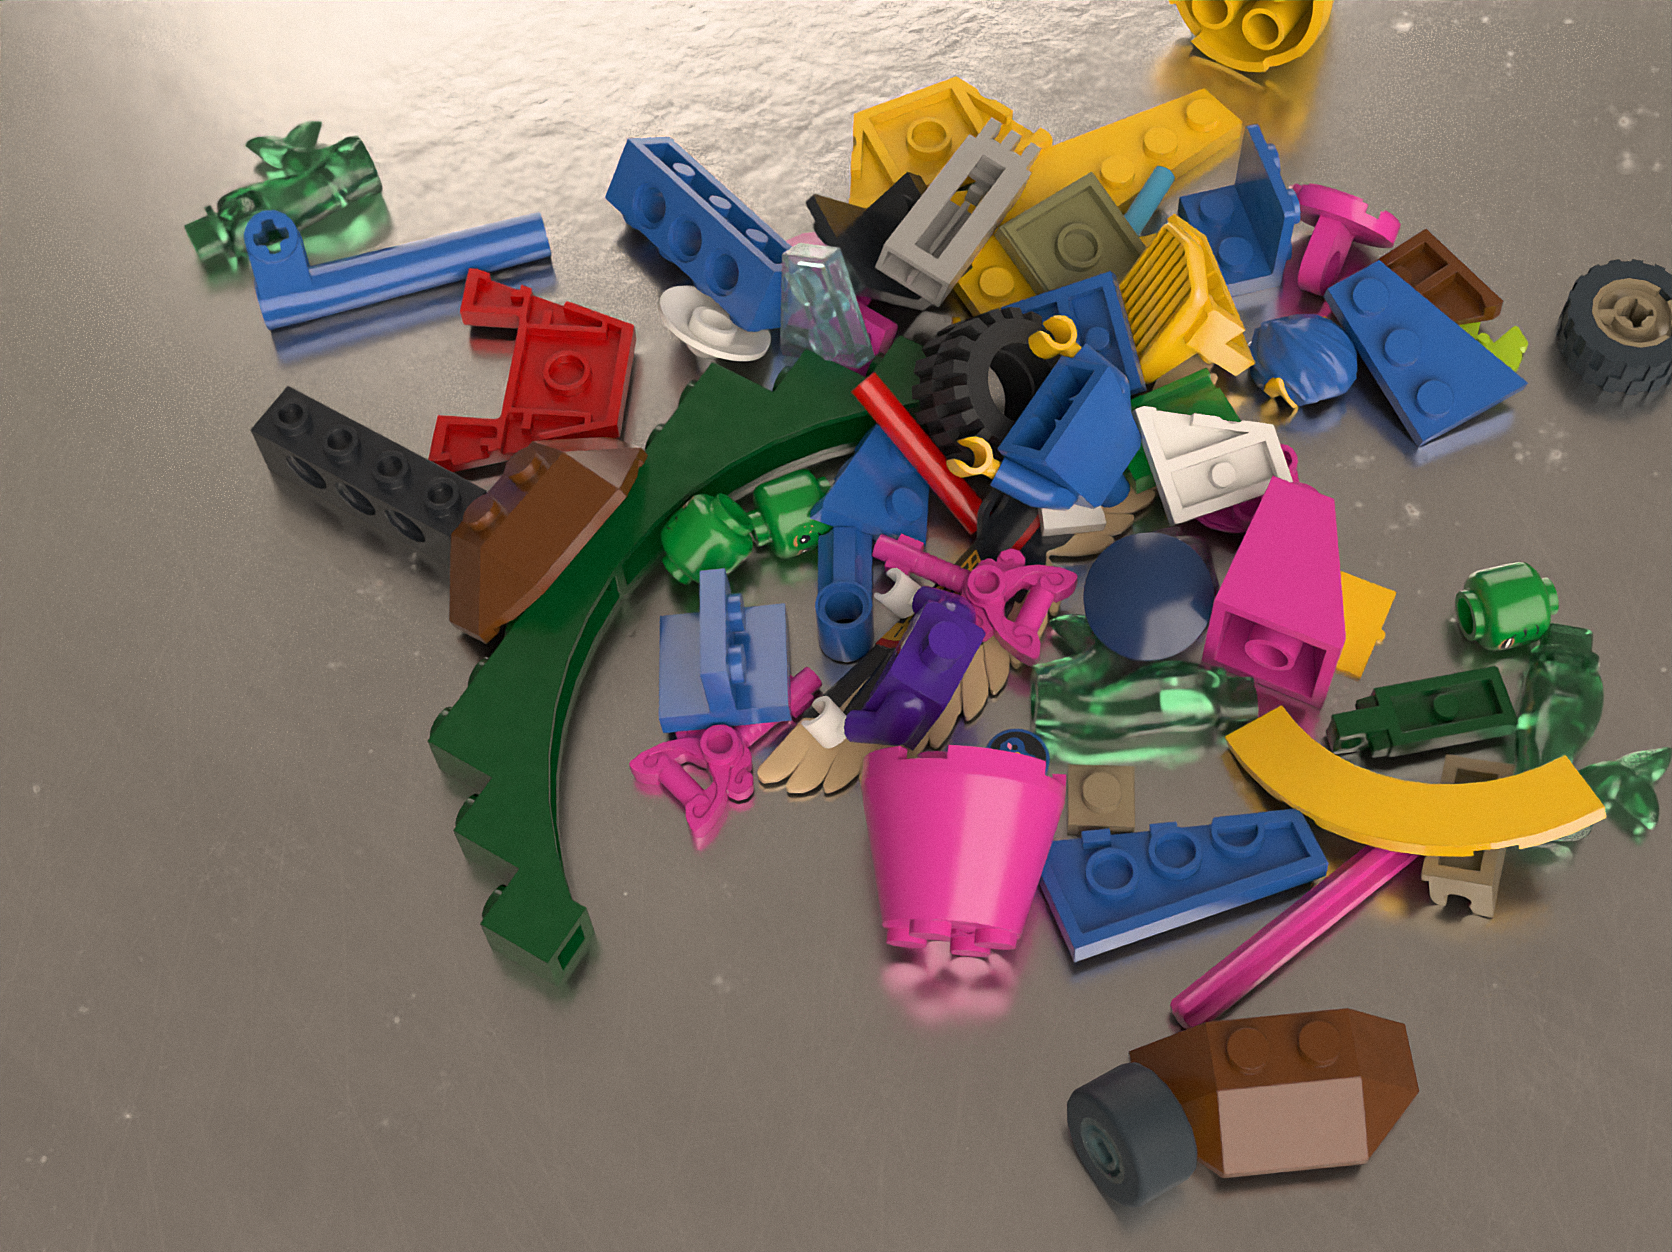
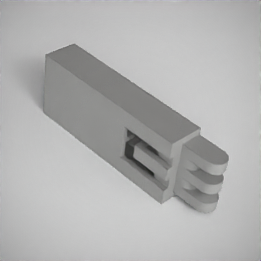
[875,118,1042,307]

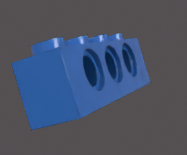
[605,136,815,332]

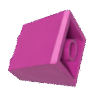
[1201,476,1346,709]

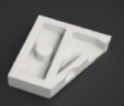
[1132,406,1293,527]

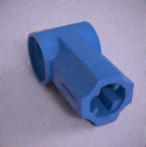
[815,526,875,662]

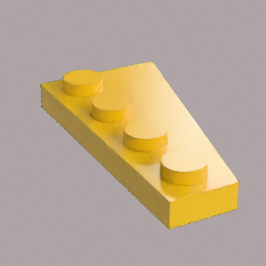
[1025,88,1243,215]

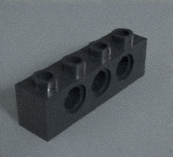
[250,386,487,567]

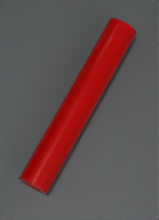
[851,372,992,535]

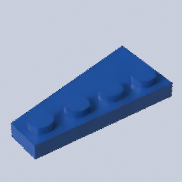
[1039,809,1329,962]

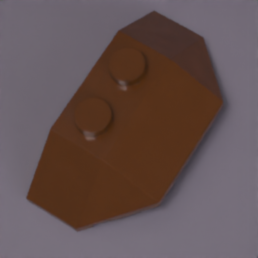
[449,437,648,644]
[1128,1008,1419,1178]

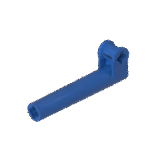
[244,210,551,331]

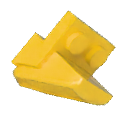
[1119,214,1256,384]

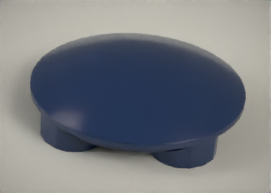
[1083,532,1214,661]

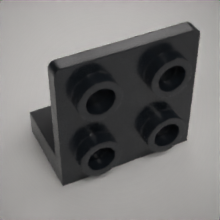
[805,172,973,311]

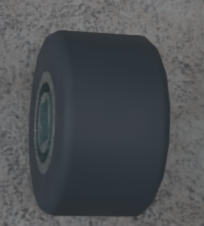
[1067,1062,1197,1207]

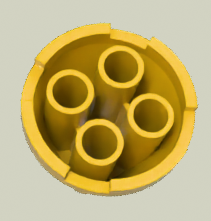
[1169,0,1334,72]

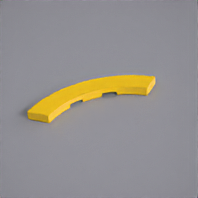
[1225,705,1606,857]

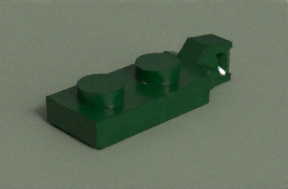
[1325,666,1520,757]

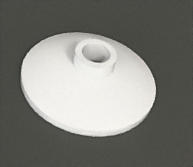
[657,286,771,361]

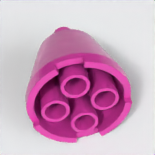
[861,745,1067,957]

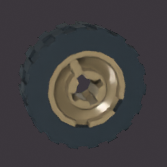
[1556,259,1672,395]

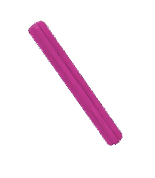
[1170,845,1420,1030]

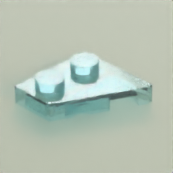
[780,243,875,369]

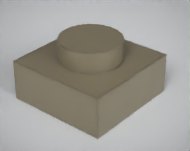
[1067,764,1135,836]

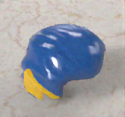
[1248,314,1358,409]

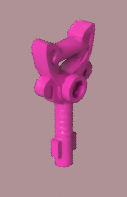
[872,533,1078,666]
[629,667,822,838]

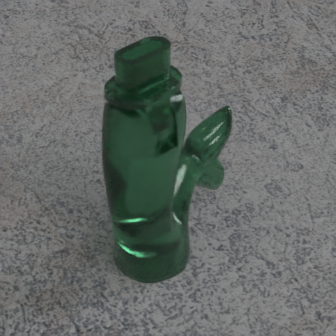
[183,120,383,262]
[1029,614,1258,742]
[1514,623,1672,841]

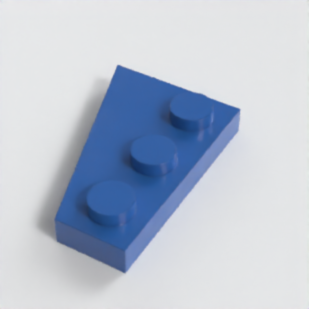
[1323,260,1528,448]

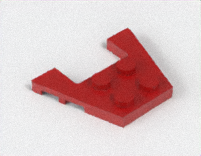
[428,268,637,472]

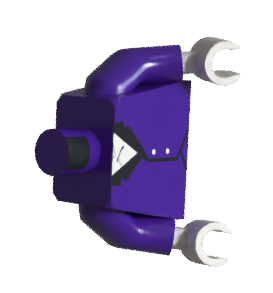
[801,568,986,751]

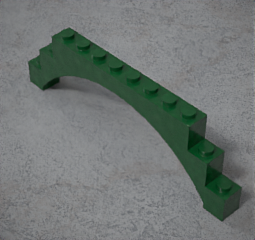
[427,335,930,987]

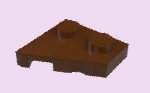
[1361,228,1504,325]

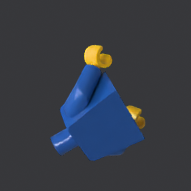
[946,315,1142,511]

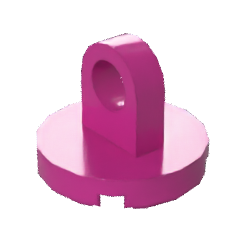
[1289,183,1401,296]

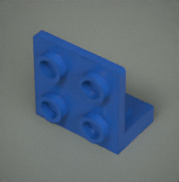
[1177,124,1301,297]

